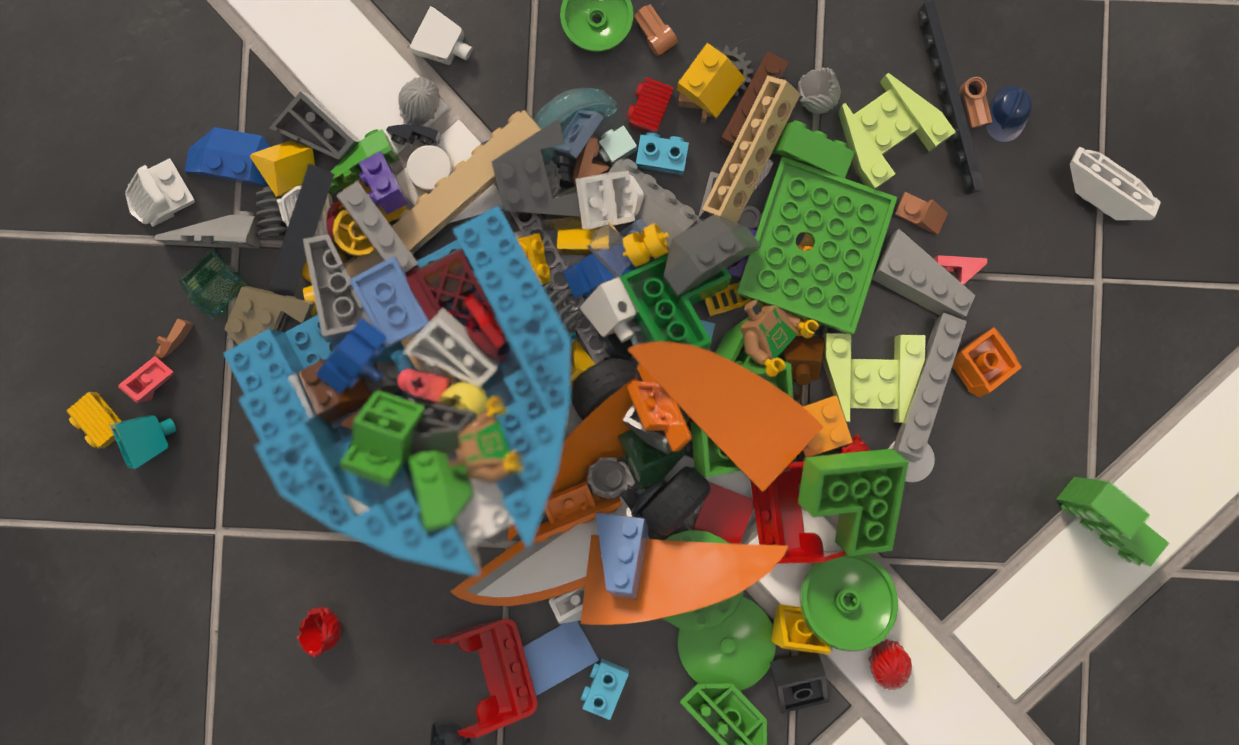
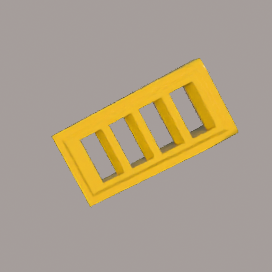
[703,282,752,318]

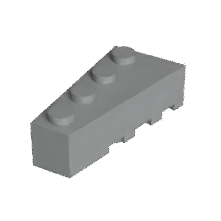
[608,157,699,250]
[872,229,975,319]
[303,234,373,343]

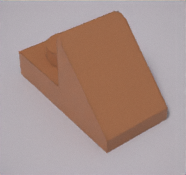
[572,135,609,185]
[894,192,948,235]

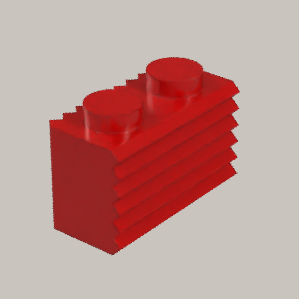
[626,77,674,134]

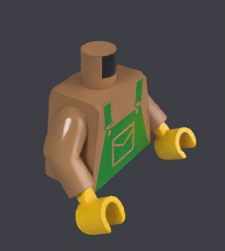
[741,300,819,376]
[445,396,523,483]

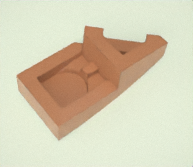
[155,318,194,359]

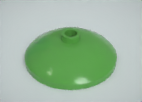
[560,0,633,52]

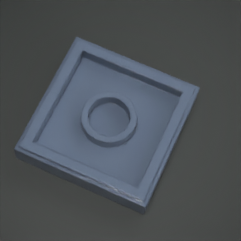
[553,109,604,158]

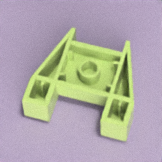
[838,73,955,189]
[822,333,925,423]

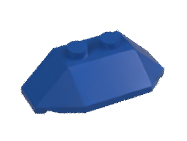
[184,127,270,187]

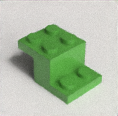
[340,390,425,486]

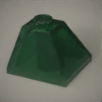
[618,430,684,489]

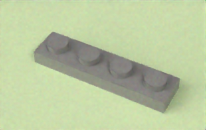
[337,181,418,273]

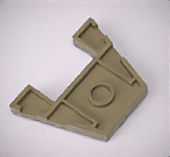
[224,286,315,345]

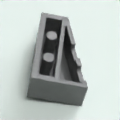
[270,91,360,160]
[409,399,477,456]

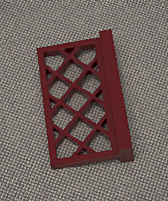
[406,250,509,342]

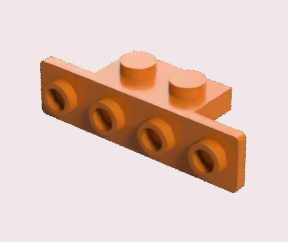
[627,364,691,451]
[532,481,622,543]

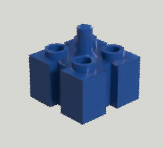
[563,244,638,299]
[315,318,387,394]

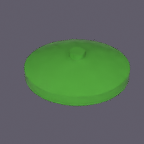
[800,552,898,652]
[677,596,776,691]

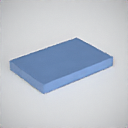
[349,256,429,348]
[523,621,599,696]

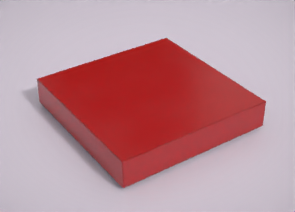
[693,483,754,544]

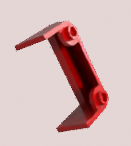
[750,459,846,564]
[432,619,537,738]

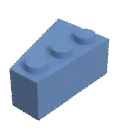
[596,513,649,600]

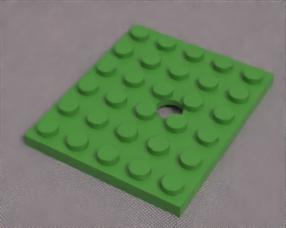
[736,156,897,335]

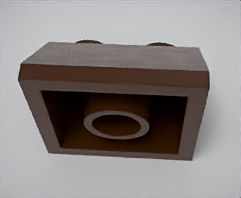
[298,359,372,424]

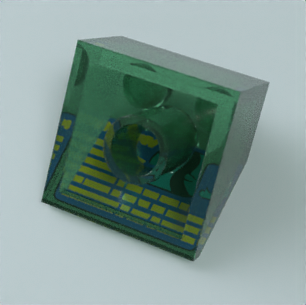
[179,247,247,319]

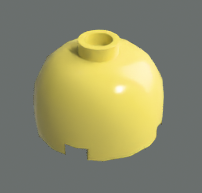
[438,382,489,417]

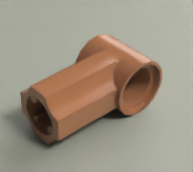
[633,4,678,56]
[959,77,992,129]

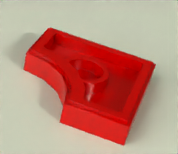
[465,294,505,348]

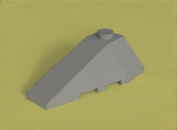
[155,211,261,249]

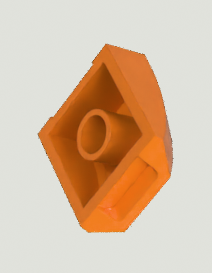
[952,327,1022,397]

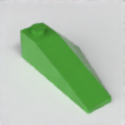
[329,129,400,196]

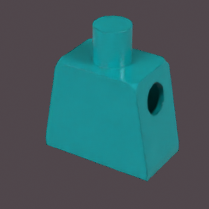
[109,415,176,469]

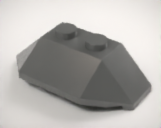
[664,215,761,297]

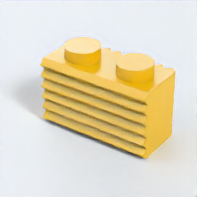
[67,392,121,448]

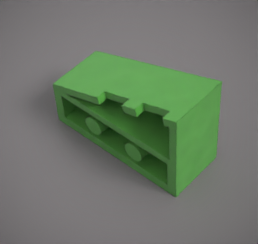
[771,121,855,178]

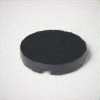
[597,331,633,361]

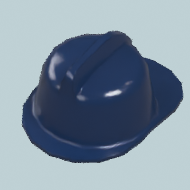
[986,86,1032,142]

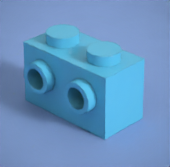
[636,132,689,176]
[580,658,629,720]

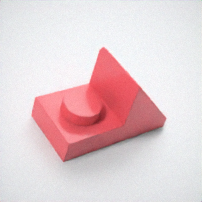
[933,255,987,285]
[118,356,173,403]

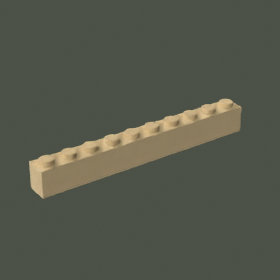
[344,110,541,279]

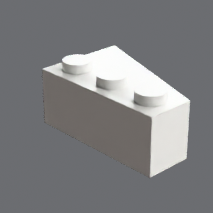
[404,308,499,387]

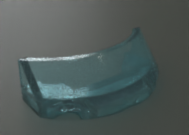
[534,88,617,163]

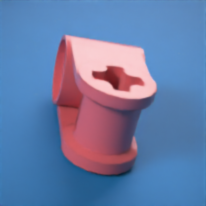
[397,369,451,403]

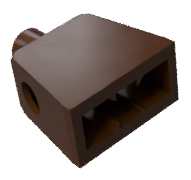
[419,248,476,313]
[777,336,825,385]

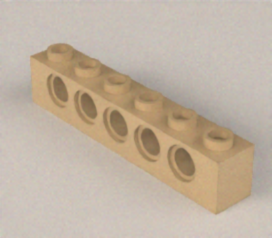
[702,76,800,223]

